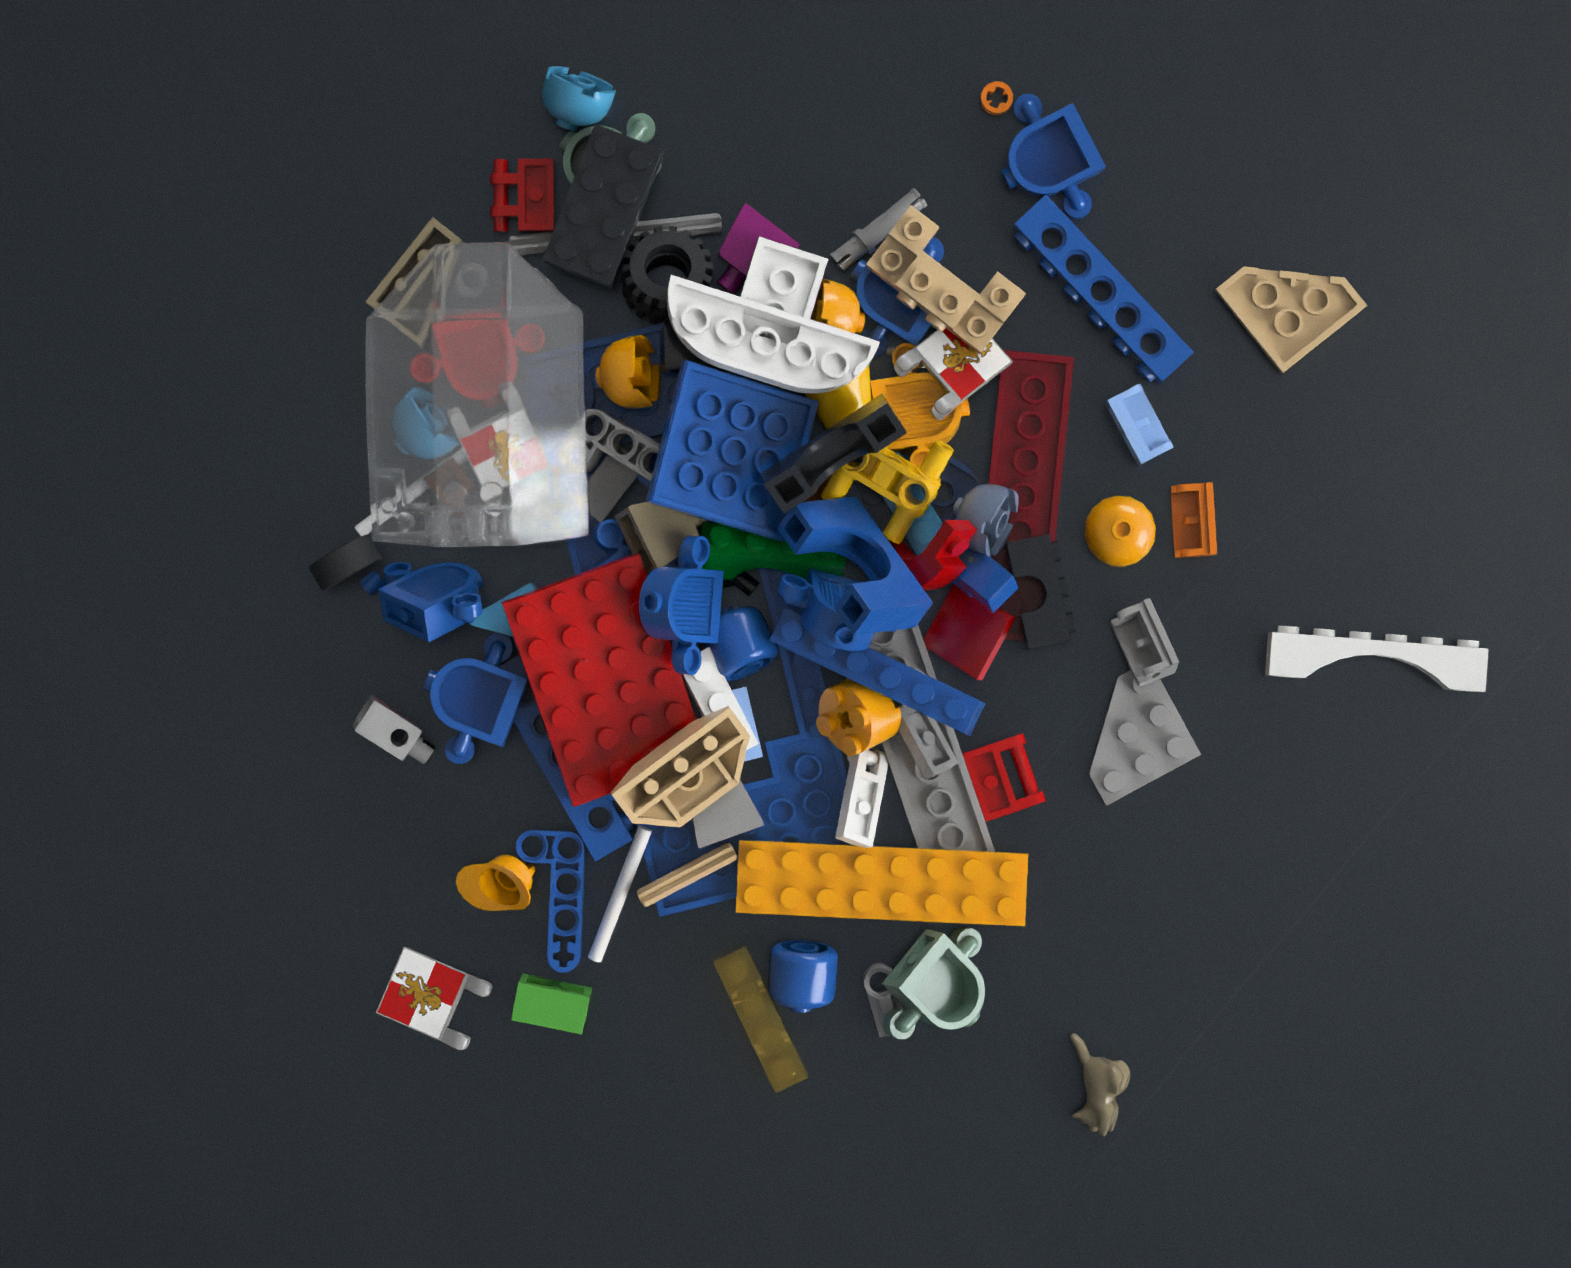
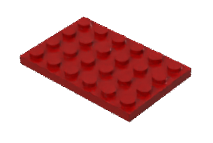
[501,553,696,807]

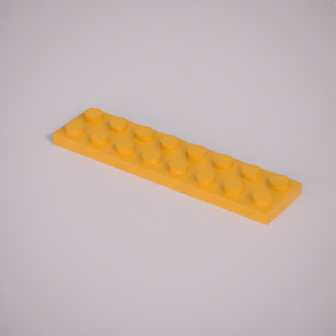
[736,840,1028,926]

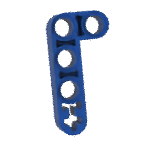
[516,829,586,973]

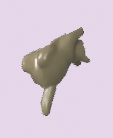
[1070,1033,1131,1136]

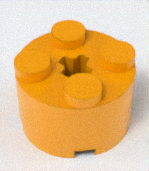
[816,678,901,757]

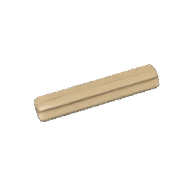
[637,843,737,907]

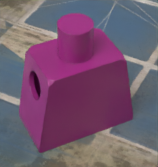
[717,203,800,295]

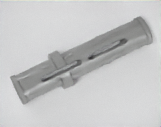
[829,188,927,273]

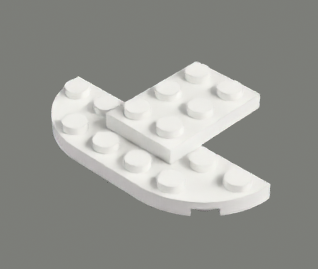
[667,237,880,393]

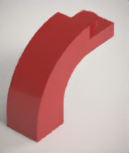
[887,520,977,591]

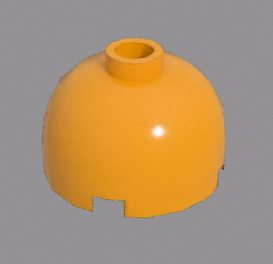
[810,279,865,334]
[595,335,661,409]
[1083,495,1156,567]

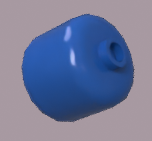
[700,606,779,682]
[767,940,838,1013]

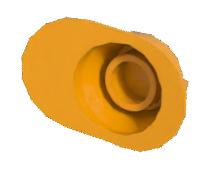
[456,854,535,911]

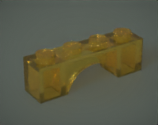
[713,944,808,1093]

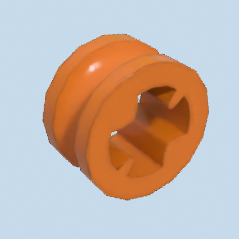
[980,81,1013,116]

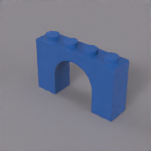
[777,496,933,636]

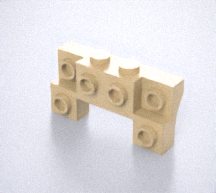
[865,205,1026,354]

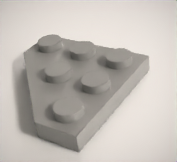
[1088,669,1201,806]

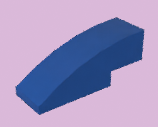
[952,548,1018,613]

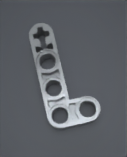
[558,409,660,481]

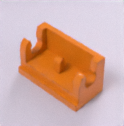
[1170,482,1217,558]

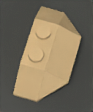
[610,706,750,827]

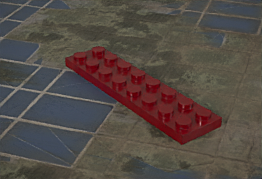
[988,350,1074,642]

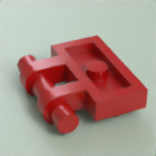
[490,158,555,233]

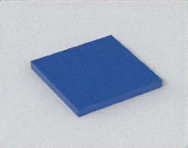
[645,360,819,542]

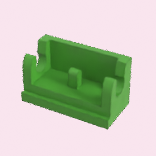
[511,973,592,1035]

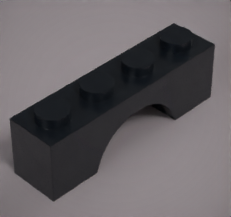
[760,393,907,514]

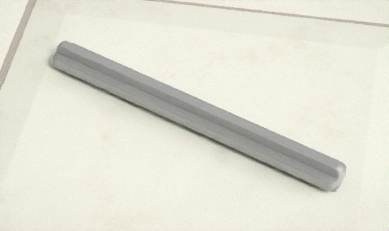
[509,213,722,256]

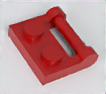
[962,733,1046,822]

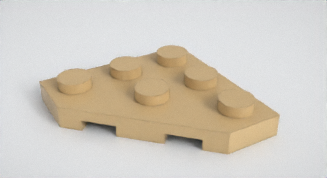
[1215,266,1367,374]

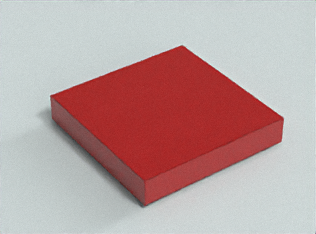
[923,584,1016,681]

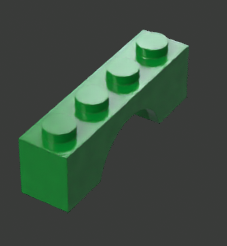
[701,522,845,580]

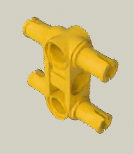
[821,440,954,544]

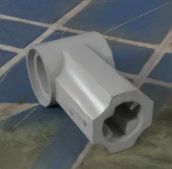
[863,962,904,1037]

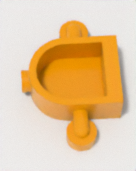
[870,343,970,466]

